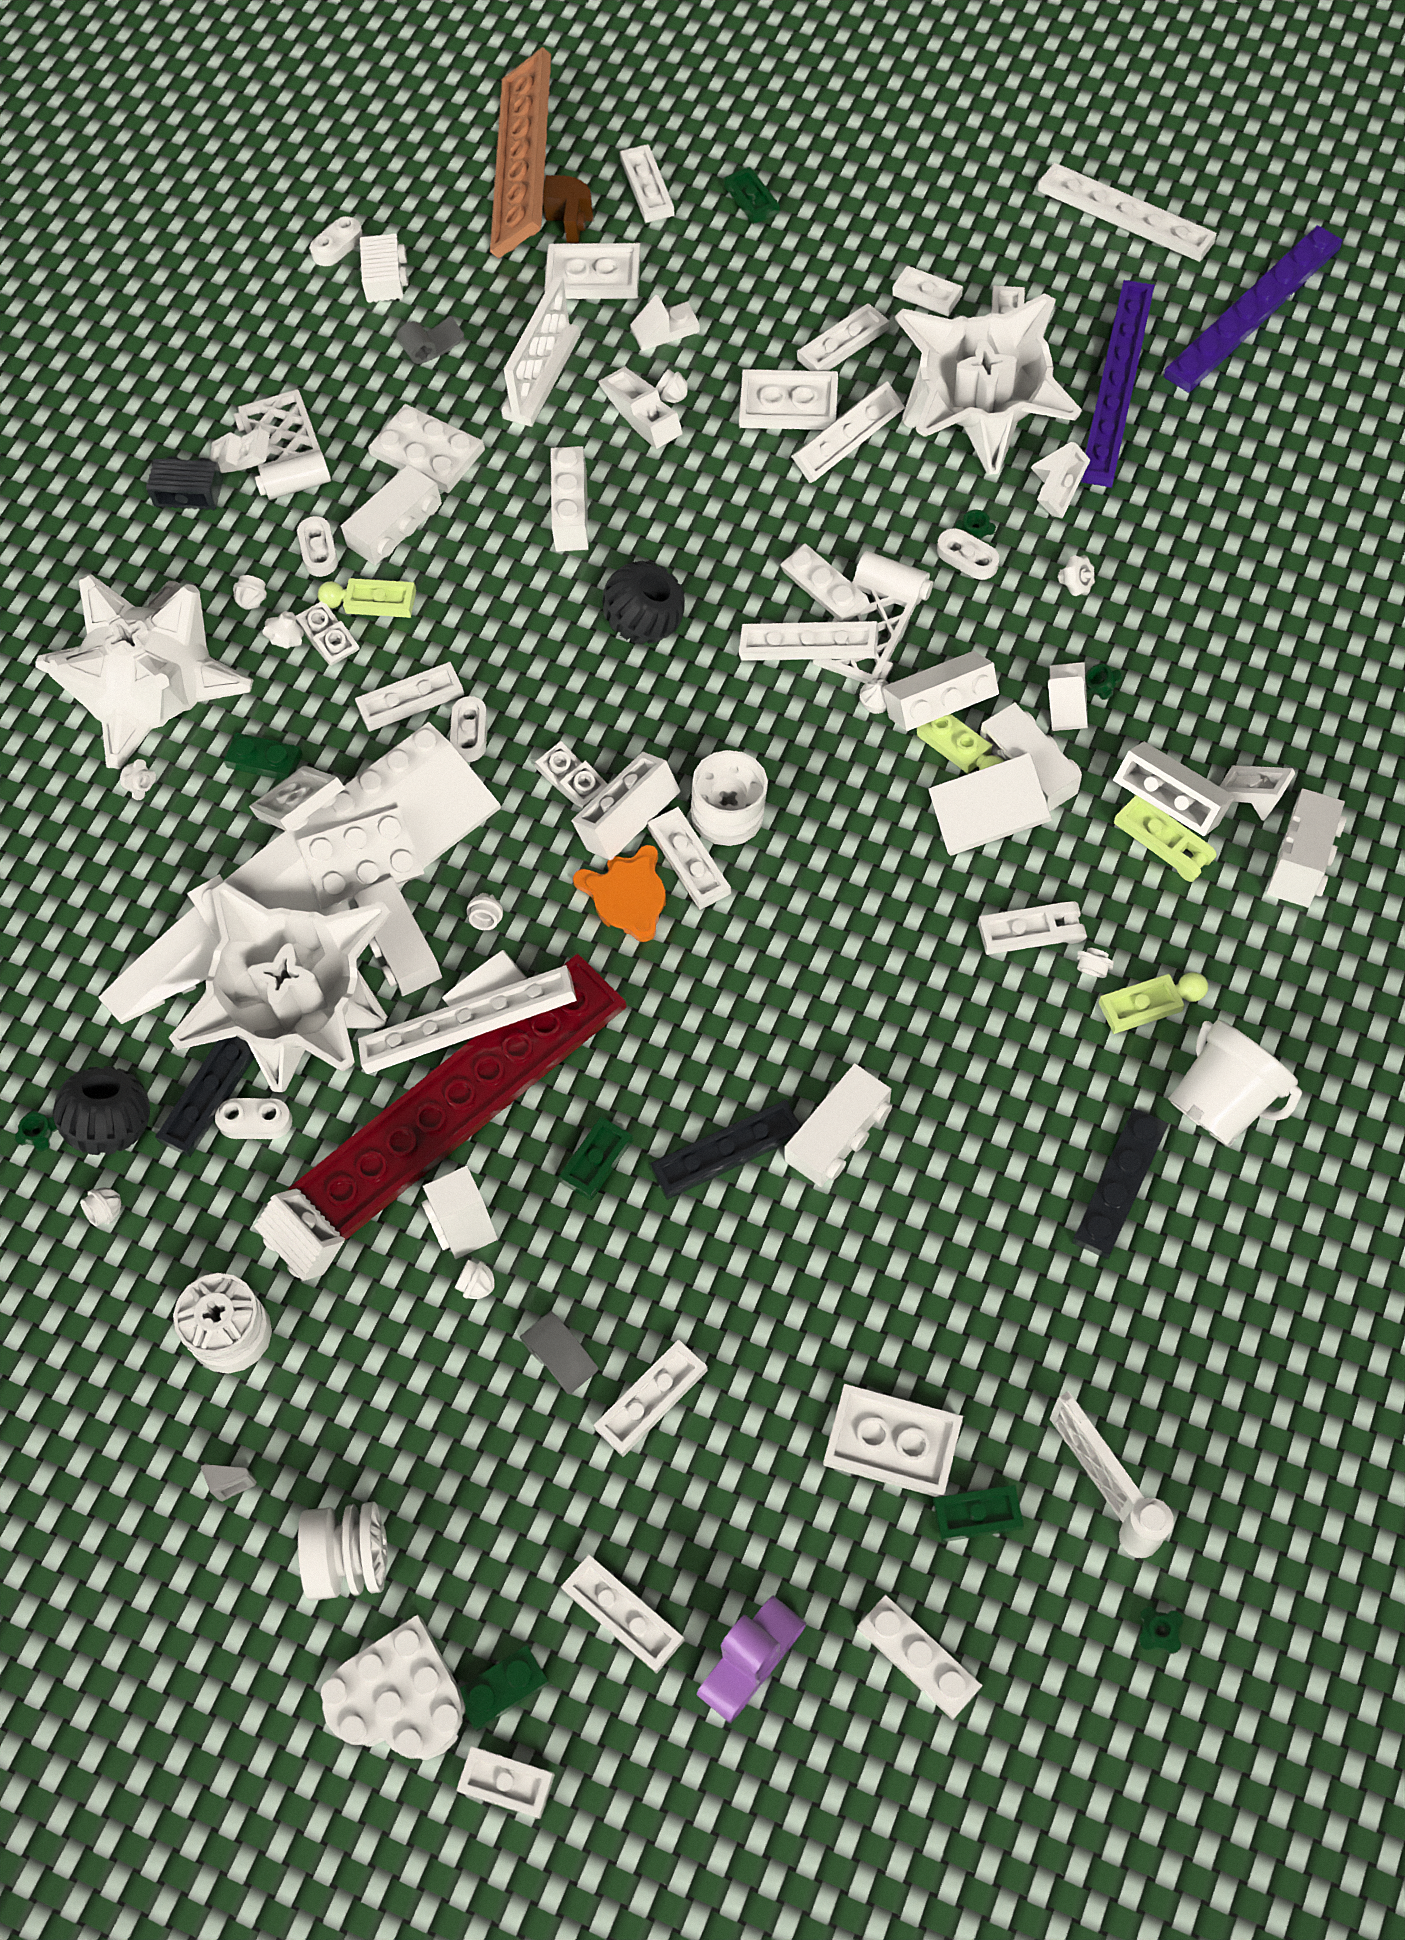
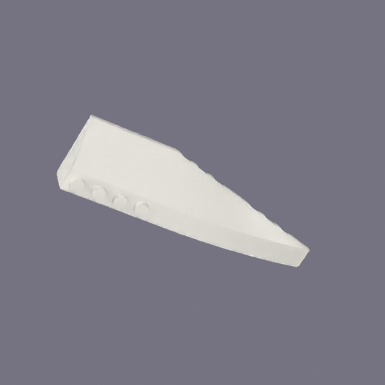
[98,722,501,1024]

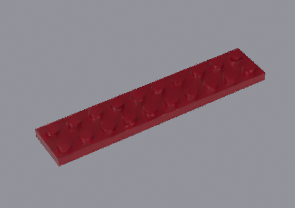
[288,953,627,1241]

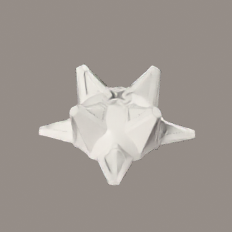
[895,293,1082,474]
[36,573,253,769]
[169,882,391,1092]

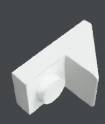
[630,294,700,351]
[1031,442,1090,518]
[1048,662,1088,731]
[1219,765,1295,821]

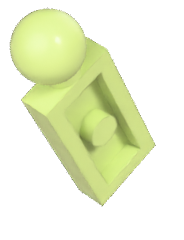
[318,578,416,618]
[917,714,1005,774]
[1098,972,1208,1034]

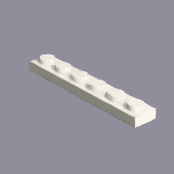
[1038,163,1217,262]
[358,965,577,1074]

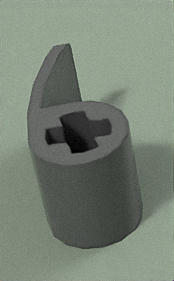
[397,316,464,364]
[519,1311,598,1395]

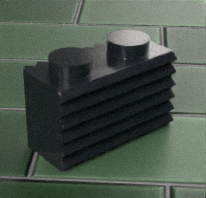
[146,456,224,511]

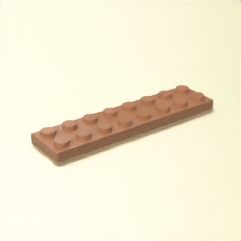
[490,47,551,258]

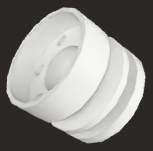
[690,750,768,846]
[173,1273,272,1374]
[298,1502,388,1601]

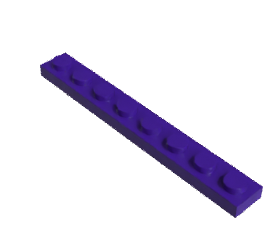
[1164,225,1343,393]
[1080,280,1155,488]

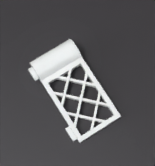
[233,389,331,500]
[813,551,933,683]
[1050,1391,1174,1558]

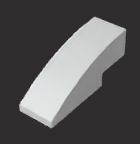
[599,367,683,449]

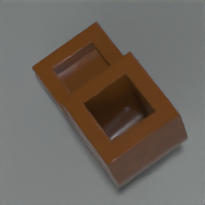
[543,175,594,244]

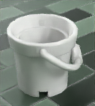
[1168,1020,1302,1147]

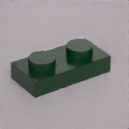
[724,166,780,225]
[224,732,303,781]
[558,1117,633,1201]
[933,1485,1024,1543]
[459,1645,550,1732]

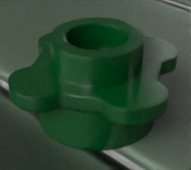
[956,509,996,540]
[1085,664,1122,700]
[15,1111,57,1152]
[1138,1607,1183,1654]

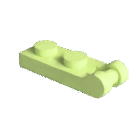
[1114,795,1217,882]

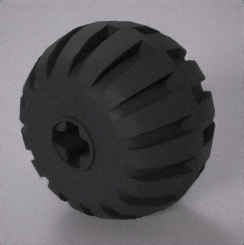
[602,561,685,644]
[53,1066,150,1155]

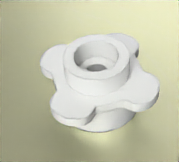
[120,759,156,800]
[1077,948,1114,978]

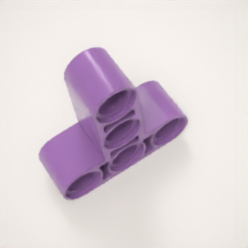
[696,1596,807,1723]

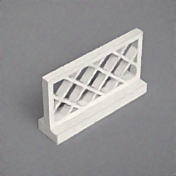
[501,276,580,427]

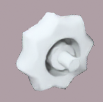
[1058,555,1095,596]
[262,611,304,649]

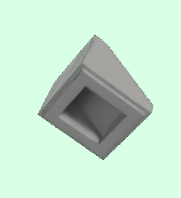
[201,1465,257,1501]

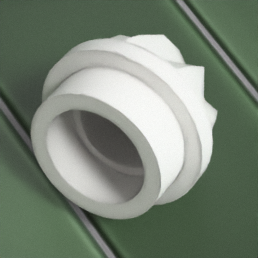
[656,369,687,403]
[233,575,267,610]
[860,678,888,714]
[467,893,503,930]
[80,1187,121,1227]
[455,1260,494,1299]

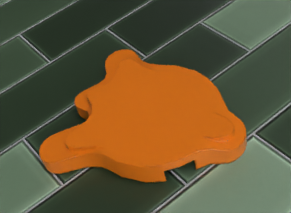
[573,845,666,942]

